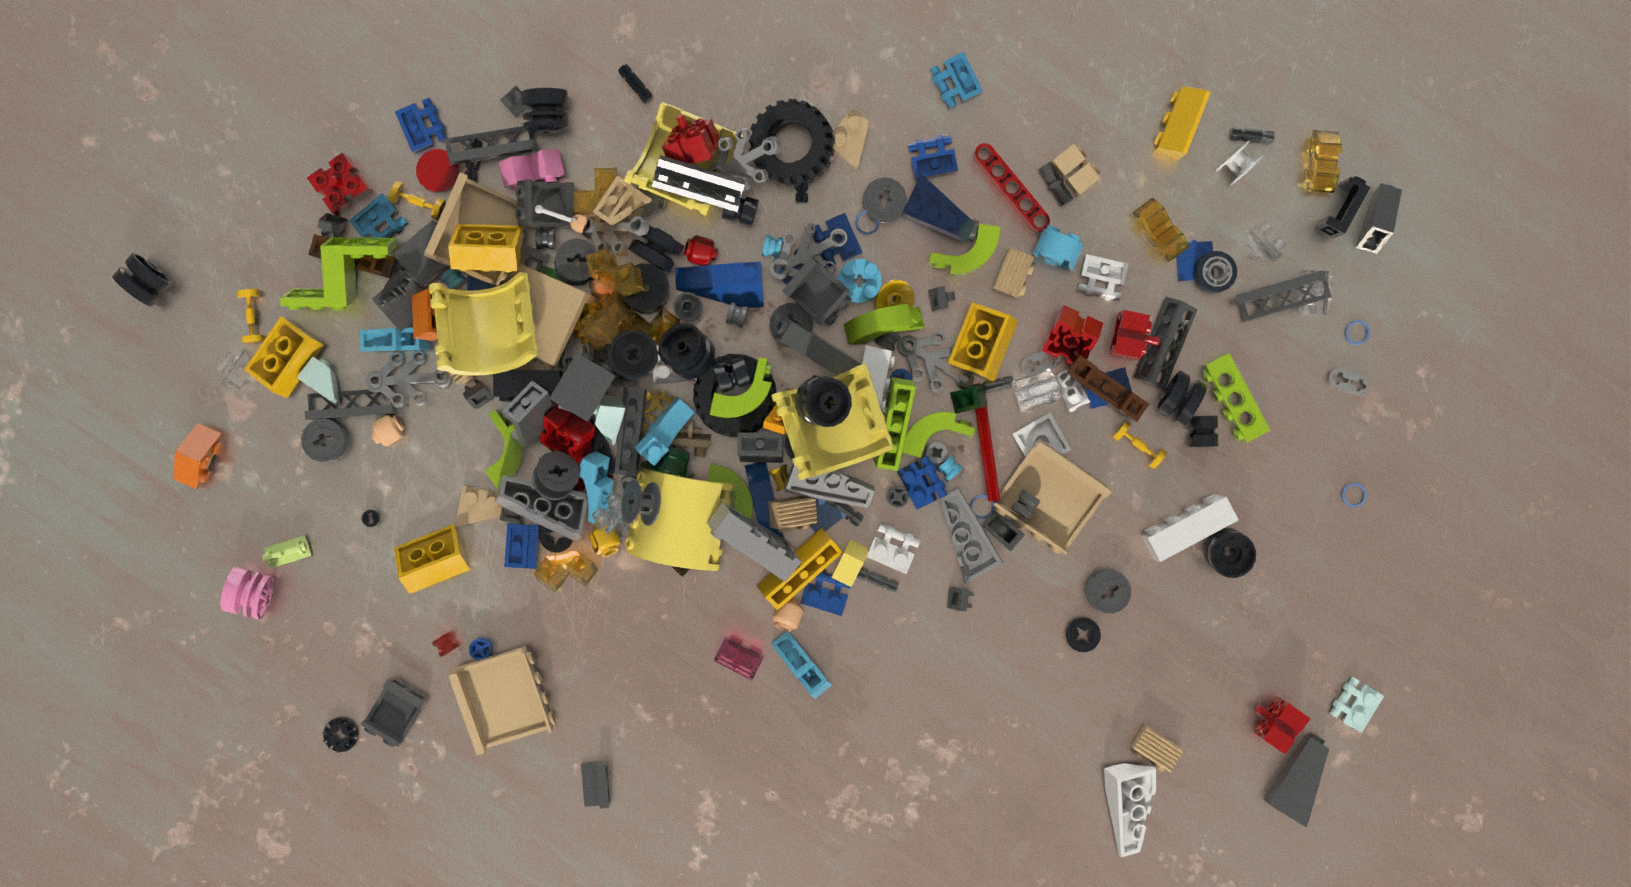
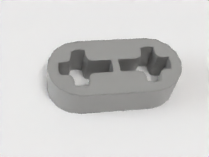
[1020,351,1061,376]
[1327,368,1370,395]

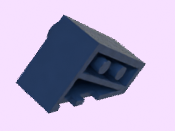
[902,174,976,243]

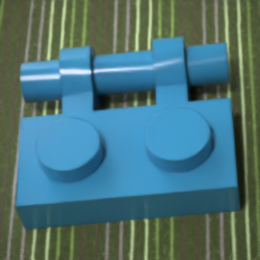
[930,52,983,108]
[349,193,407,238]

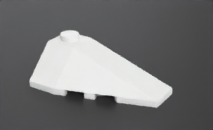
[1104,763,1157,857]

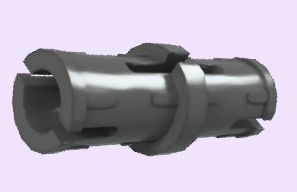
[1039,162,1074,206]

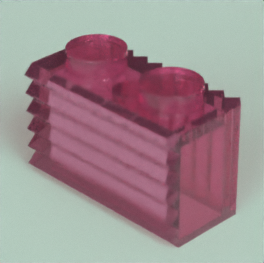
[713,635,765,681]

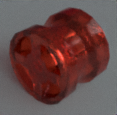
[432,631,459,657]

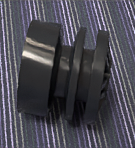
[522,88,569,134]
[1203,528,1256,578]

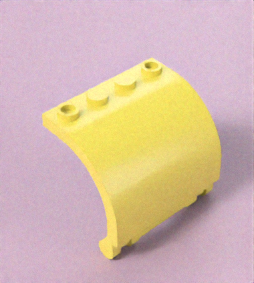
[624,102,743,216]
[429,272,538,375]
[771,364,894,481]
[625,467,734,571]

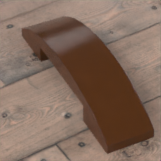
[308,234,396,278]
[1067,355,1149,422]

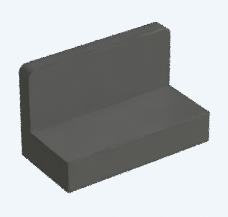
[581,761,611,809]

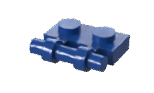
[395,98,447,153]
[908,134,958,180]
[811,213,863,267]
[897,456,948,509]
[800,570,851,616]

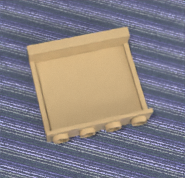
[424,172,526,287]
[505,264,595,370]
[993,438,1112,555]
[448,646,556,755]

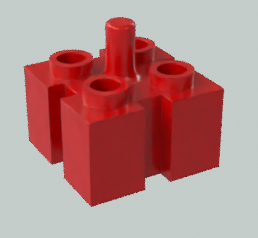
[662,115,720,164]
[307,153,373,216]
[1042,305,1103,364]
[1108,310,1160,360]
[540,404,595,464]
[1254,698,1311,754]

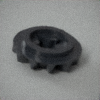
[539,526,573,553]
[1066,617,1101,652]
[322,717,358,753]

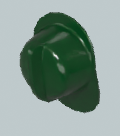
[640,447,692,478]

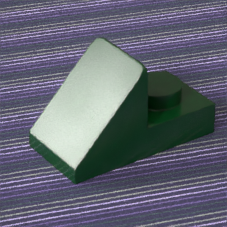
[950,385,988,413]

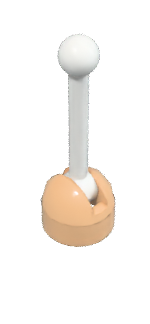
[535,205,588,233]

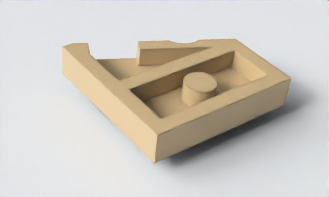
[832,108,869,169]
[593,176,652,225]
[454,485,504,527]

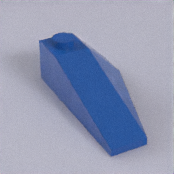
[675,262,764,308]

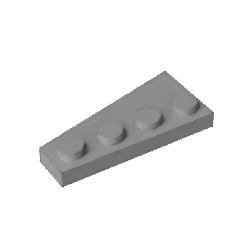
[784,464,875,508]
[940,487,1003,584]

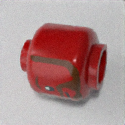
[684,235,718,266]

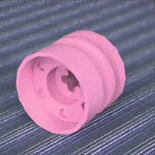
[220,567,274,620]

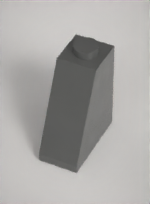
[1356,183,1402,254]

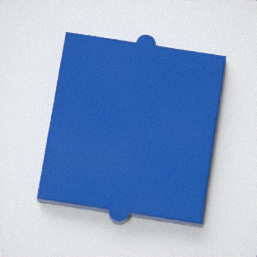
[1176,240,1214,282]

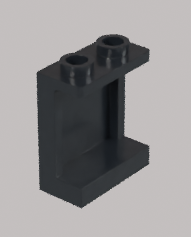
[1315,176,1371,238]

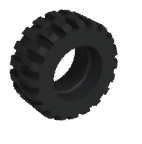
[748,99,835,187]
[693,353,777,437]

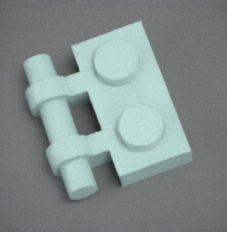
[1329,677,1384,733]

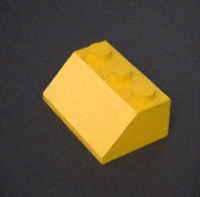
[1154,86,1211,160]
[448,224,523,272]
[948,302,1018,382]
[244,316,324,398]
[394,524,470,594]

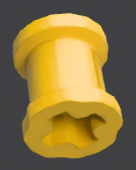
[768,464,788,492]

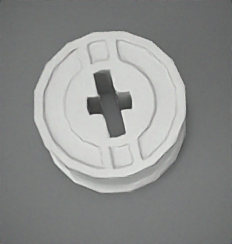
[1216,140,1264,186]

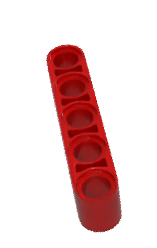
[973,143,1050,233]

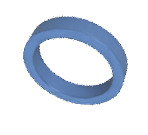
[855,210,880,235]
[1345,320,1370,345]
[1341,483,1367,507]
[970,494,994,519]

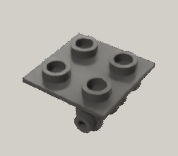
[372,270,422,332]

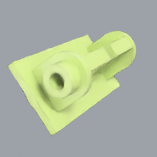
[262,535,312,569]

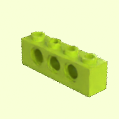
[1202,353,1270,443]
[873,377,916,471]

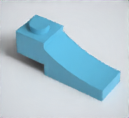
[360,328,430,352]
[635,396,695,466]
[580,451,614,524]
[771,631,832,699]

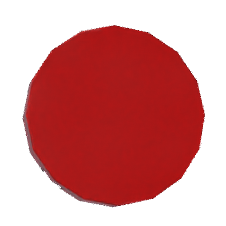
[416,149,460,193]

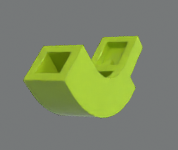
[928,224,1001,275]
[843,304,925,345]
[710,357,772,418]
[485,409,526,488]
[902,412,976,458]
[706,463,754,518]

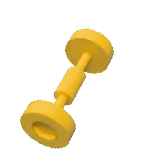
[388,181,446,221]
[237,289,264,344]
[1112,420,1167,469]

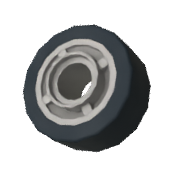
[1193,251,1237,293]

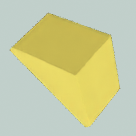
[831,539,869,587]

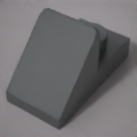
[982,510,1025,551]

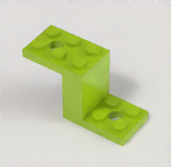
[280,237,397,310]

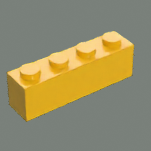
[756,528,843,611]

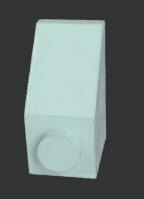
[297,356,340,406]
[592,395,625,445]

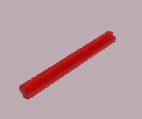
[975,406,1000,502]

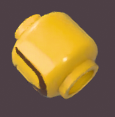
[588,523,620,557]

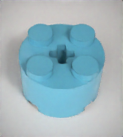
[1033,225,1084,271]
[838,259,882,305]

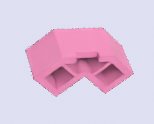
[499,149,565,190]

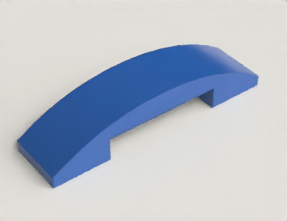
[745,463,784,538]

